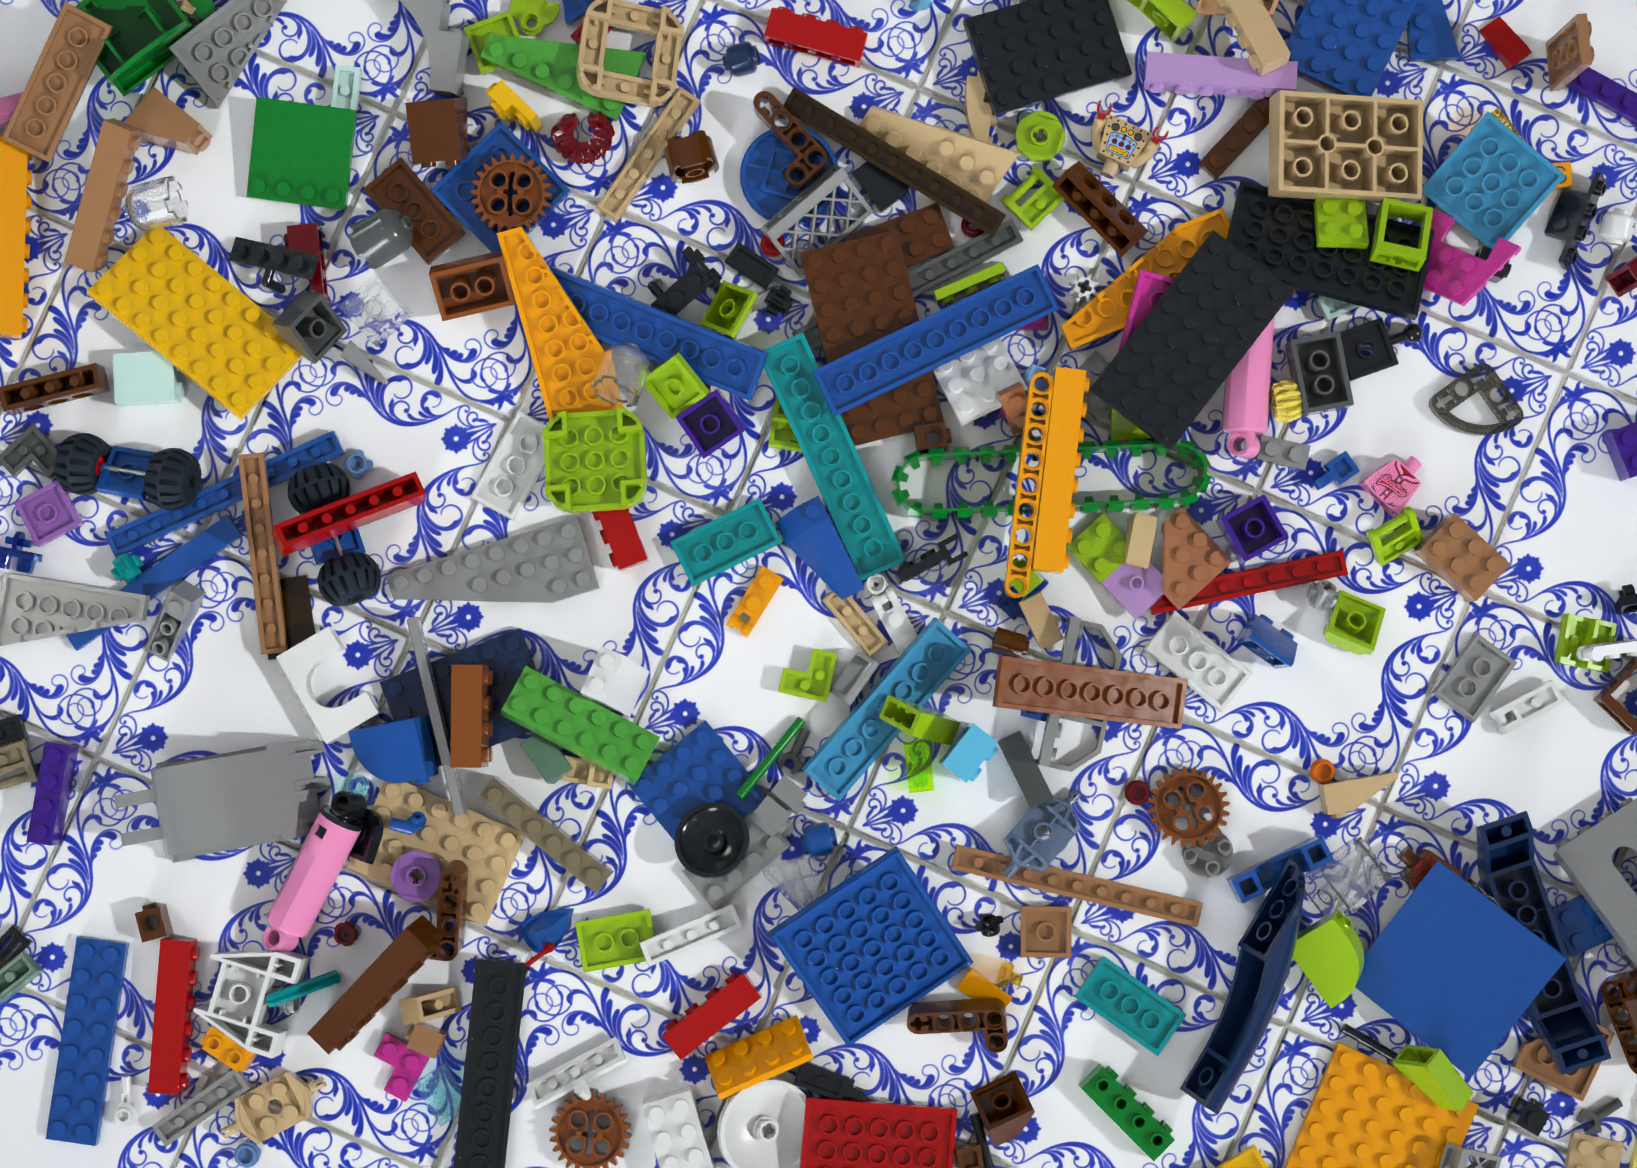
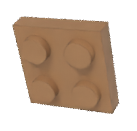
[1020,906,1072,958]

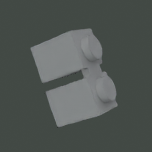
[749,775,808,837]

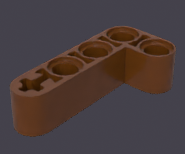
[753,91,827,190]
[428,860,468,961]
[1600,970,1637,1074]
[906,998,1008,1053]

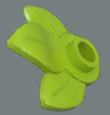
[510,0,560,36]

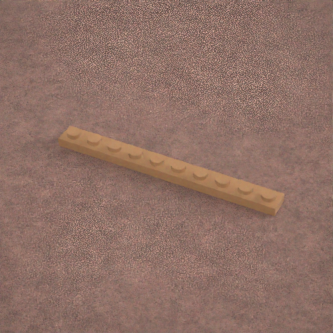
[951,844,1203,927]

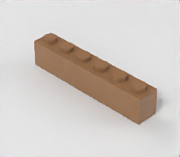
[64,118,142,273]

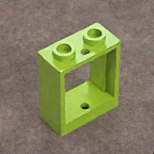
[1369,197,1433,272]

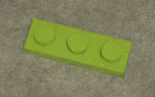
[932,262,1006,305]

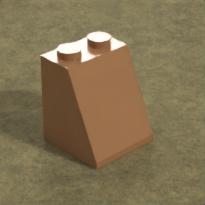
[124,86,213,155]

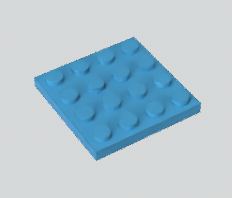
[1422,111,1566,249]

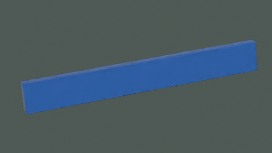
[66,515,243,651]

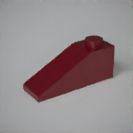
[284,223,329,301]

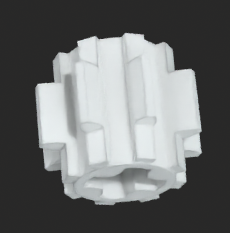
[1068,273,1099,304]

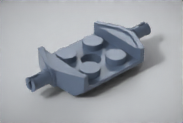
[1001,789,1082,880]

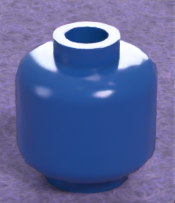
[800,822,838,858]

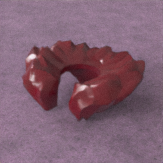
[551,111,615,164]

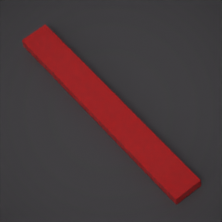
[1150,550,1348,615]

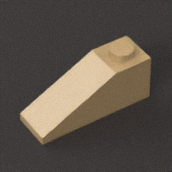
[1318,772,1398,819]

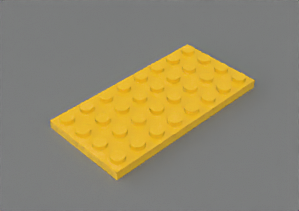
[87,223,303,421]

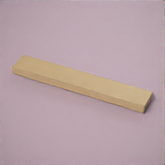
[596,87,701,223]

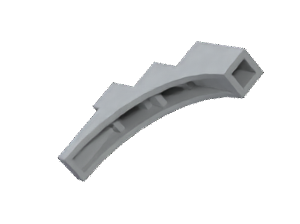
[399,0,470,98]

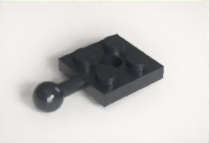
[1340,317,1423,381]

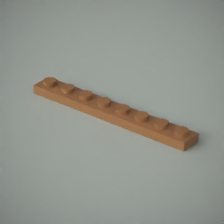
[238,452,288,655]

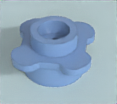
[343,449,373,479]

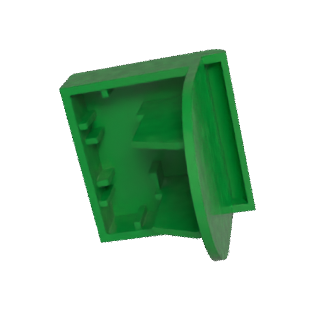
[75,0,195,97]

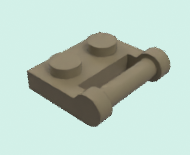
[0,738,39,790]

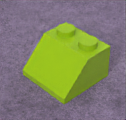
[700,280,758,339]

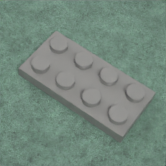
[682,809,792,910]

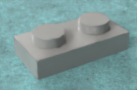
[1255,435,1311,471]

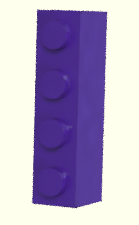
[26,741,79,846]

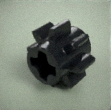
[764,285,795,317]

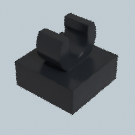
[1614,584,1637,615]

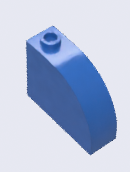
[349,715,439,785]

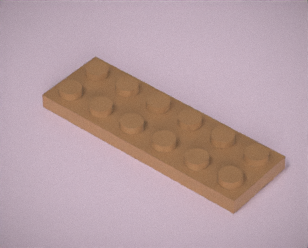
[2,2,114,162]

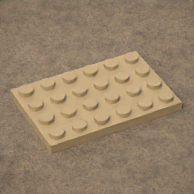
[347,781,525,927]

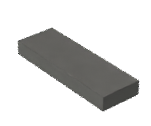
[997,731,1054,809]

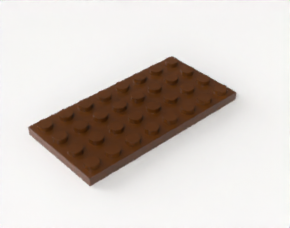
[800,229,945,446]

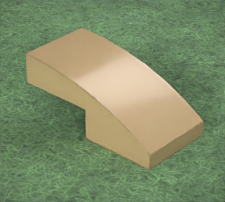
[560,755,614,790]

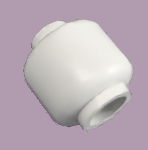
[1599,208,1636,246]

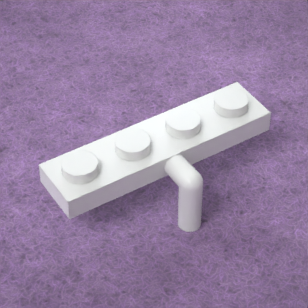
[526,1037,627,1109]

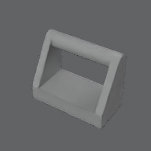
[830,650,879,706]

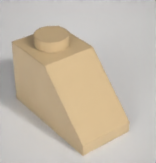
[399,986,462,1025]

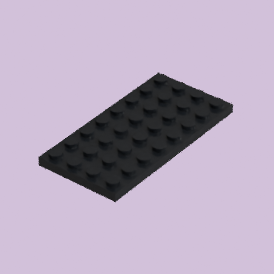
[1226,180,1434,320]
[1089,230,1294,451]

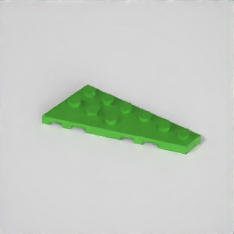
[480,34,647,122]

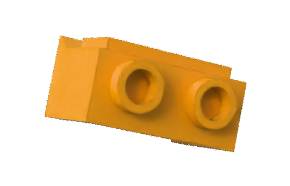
[199,1025,257,1072]

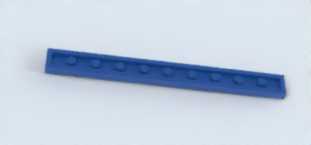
[105,430,345,557]

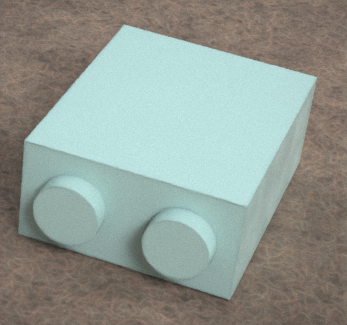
[113,351,185,407]

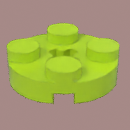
[1015,111,1065,162]

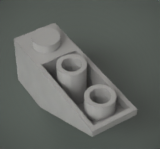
[147,580,206,662]

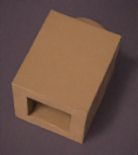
[405,1022,448,1059]

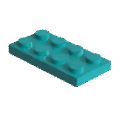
[670,498,782,587]
[1074,955,1187,1056]

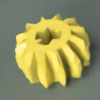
[1270,380,1303,423]

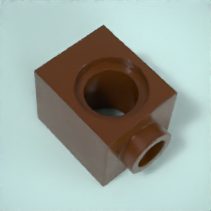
[914,422,952,455]
[135,902,174,943]

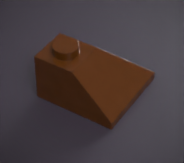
[970,1071,1035,1147]

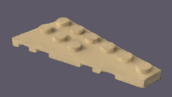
[859,105,1021,202]

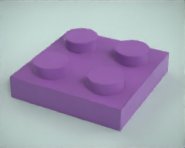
[14,480,84,547]

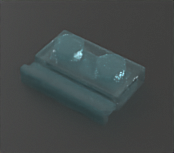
[413,1063,462,1127]

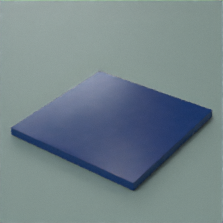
[768,846,974,1047]
[1355,860,1567,1079]

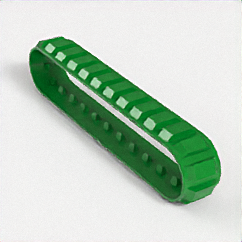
[890,438,1211,521]

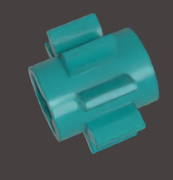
[110,552,144,584]

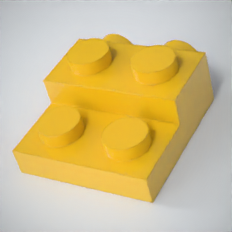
[485,79,543,133]

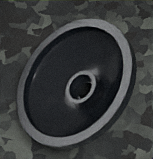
[674,802,750,879]

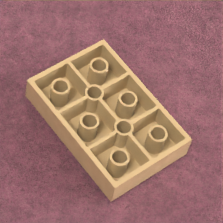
[1268,90,1423,203]

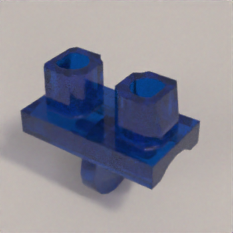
[0,531,43,574]

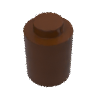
[990,627,1030,658]

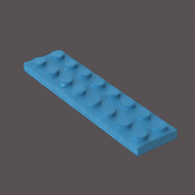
[801,617,972,801]

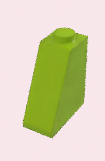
[878,695,961,745]
[1392,1044,1473,1112]

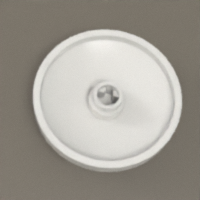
[717,1078,806,1168]

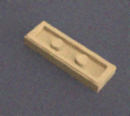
[822,591,888,657]

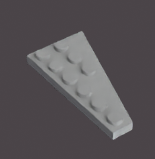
[169,0,287,108]
[0,573,150,646]

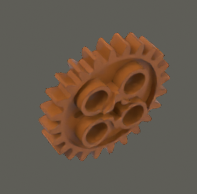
[470,153,553,232]
[1147,766,1230,849]
[549,1090,632,1168]

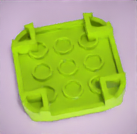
[542,407,647,513]

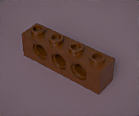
[1052,161,1149,257]
[0,363,110,415]

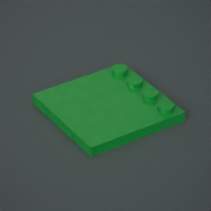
[246,97,357,210]

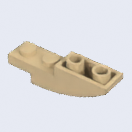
[965,71,997,143]

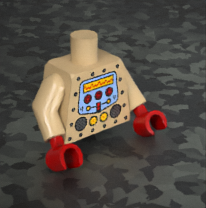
[1090,100,1169,179]

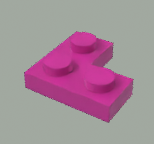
[373,1032,431,1102]

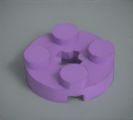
[391,850,442,902]

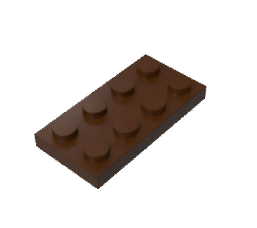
[363,157,466,266]
[845,203,955,268]

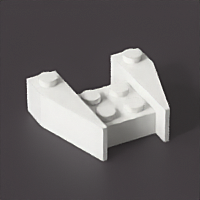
[193,950,310,1058]

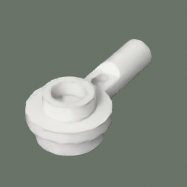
[112,1076,138,1128]

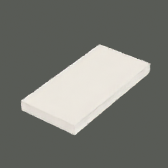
[470,410,547,521]
[1143,611,1253,713]

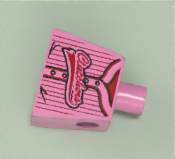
[1358,456,1422,517]

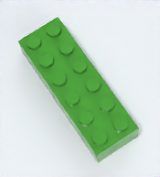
[500,666,660,785]

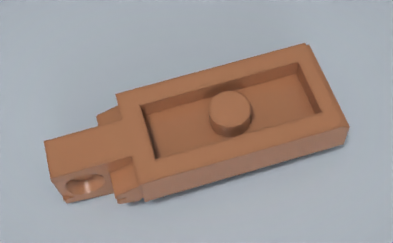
[997,381,1036,442]

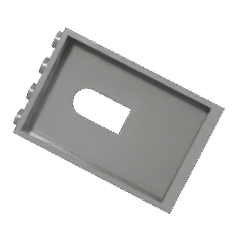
[1553,797,1637,968]

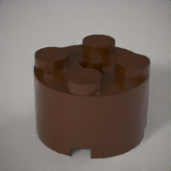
[664,130,719,184]

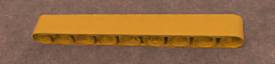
[1004,372,1053,598]

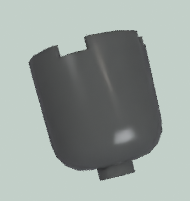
[349,208,413,269]

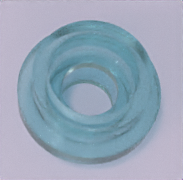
[344,774,370,796]

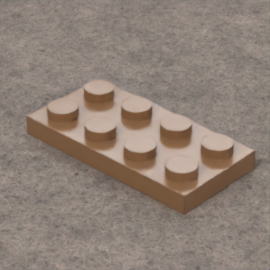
[1545,13,1594,92]

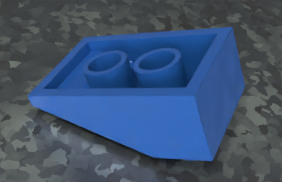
[1235,614,1298,669]

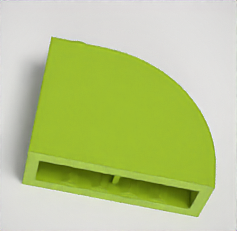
[1292,909,1364,1008]

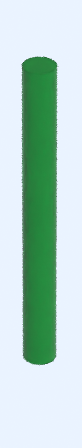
[735,716,806,800]

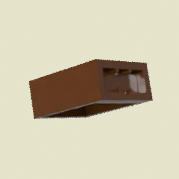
[1593,657,1637,735]

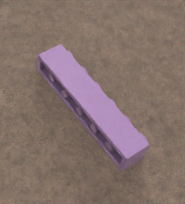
[1143,52,1298,100]

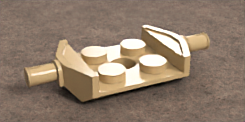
[220,1070,327,1145]

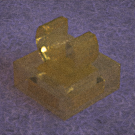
[994,959,1023,989]

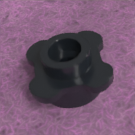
[975,914,1004,937]

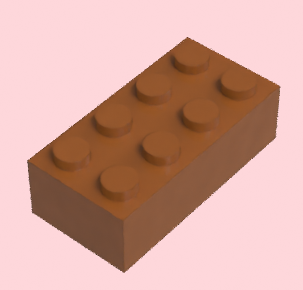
[450,665,494,768]

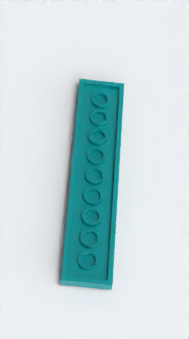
[763,332,907,581]

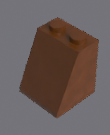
[405,97,468,168]

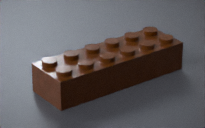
[307,915,444,1055]

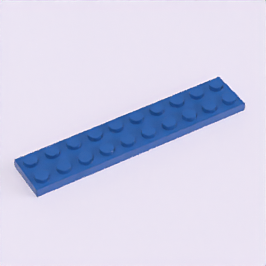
[547,264,769,401]
[812,264,1059,417]

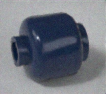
[722,41,761,77]

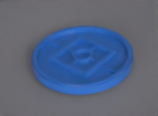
[740,126,838,225]

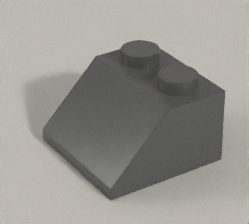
[272,290,348,364]

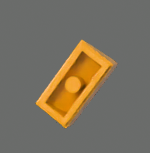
[956,967,1012,1016]

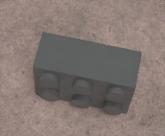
[1285,331,1354,417]

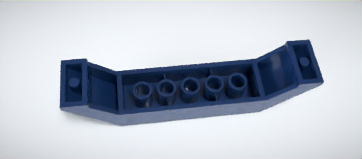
[1476,811,1612,1074]

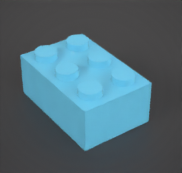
[938,723,998,783]

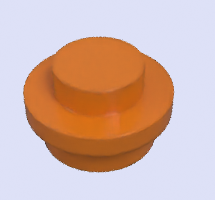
[1309,759,1335,784]

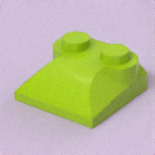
[1323,590,1386,655]

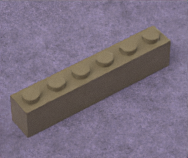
[478,777,614,893]

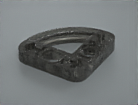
[1429,363,1524,436]

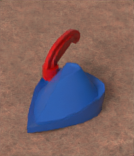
[521,908,574,968]

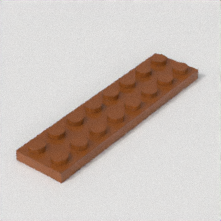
[992,655,1188,729]

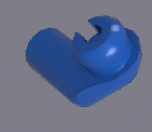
[389,811,426,835]

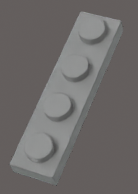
[151,1070,252,1147]

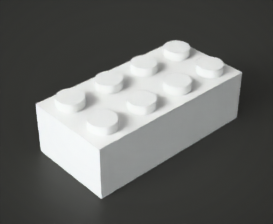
[641,1086,716,1168]

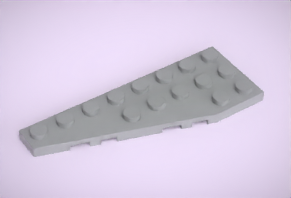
[386,516,600,603]

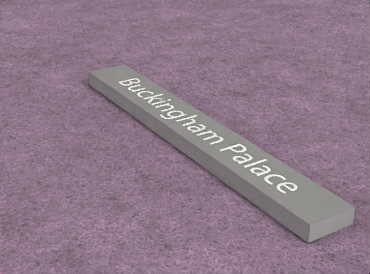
[406,616,468,816]

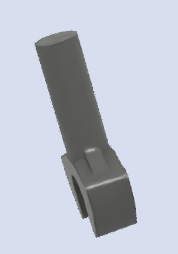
[778,728,811,774]
[1576,1098,1623,1134]

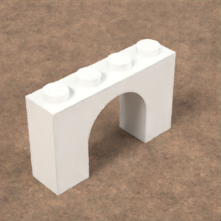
[276,626,383,744]

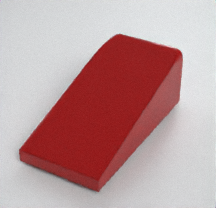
[1479,16,1532,71]

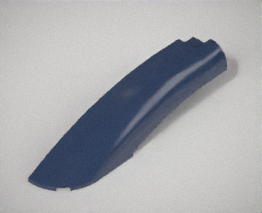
[1180,858,1305,1114]

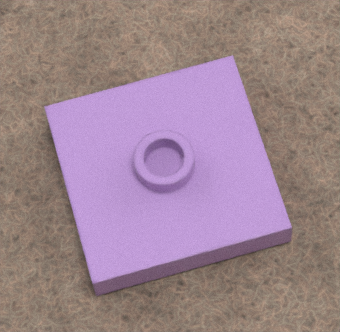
[1101,563,1164,620]

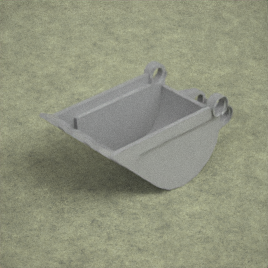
[114,738,331,863]

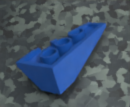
[775,496,865,600]

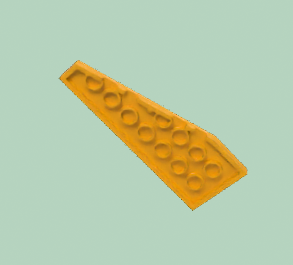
[1060,207,1230,351]
[497,227,624,421]

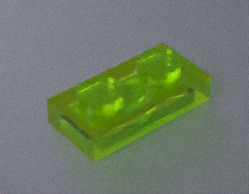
[903,740,934,793]

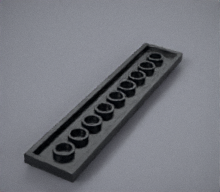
[453,958,527,1168]

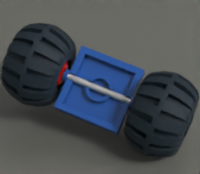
[54,433,202,510]
[287,463,381,607]

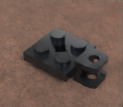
[895,533,968,585]

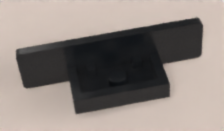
[1544,172,1607,270]

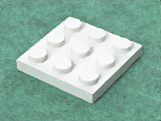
[932,338,1028,426]

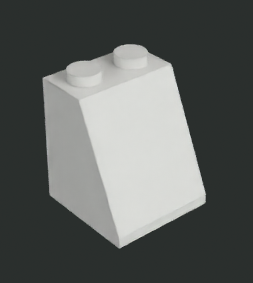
[580,646,650,718]

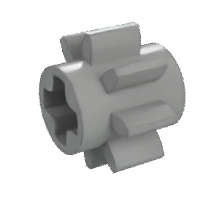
[1306,580,1339,611]

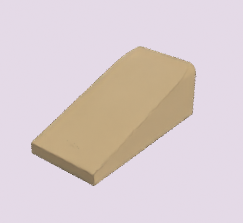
[1124,512,1157,569]
[1018,591,1063,649]

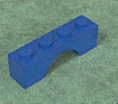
[1226,835,1334,904]

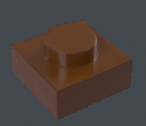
[954,1142,984,1168]

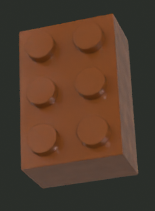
[429,250,516,322]

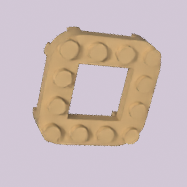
[576,0,684,107]

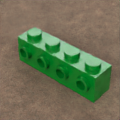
[1079,1063,1175,1161]

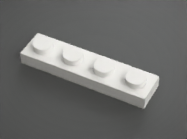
[639,903,742,967]

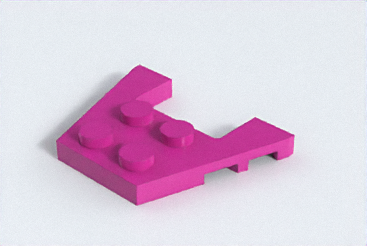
[1423,209,1522,307]

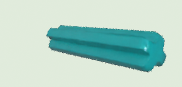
[266,970,341,1007]

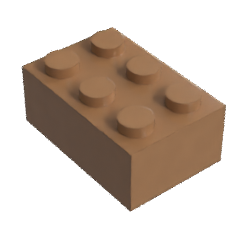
[1413,513,1511,602]

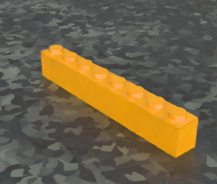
[0,135,33,339]
[1031,367,1090,574]

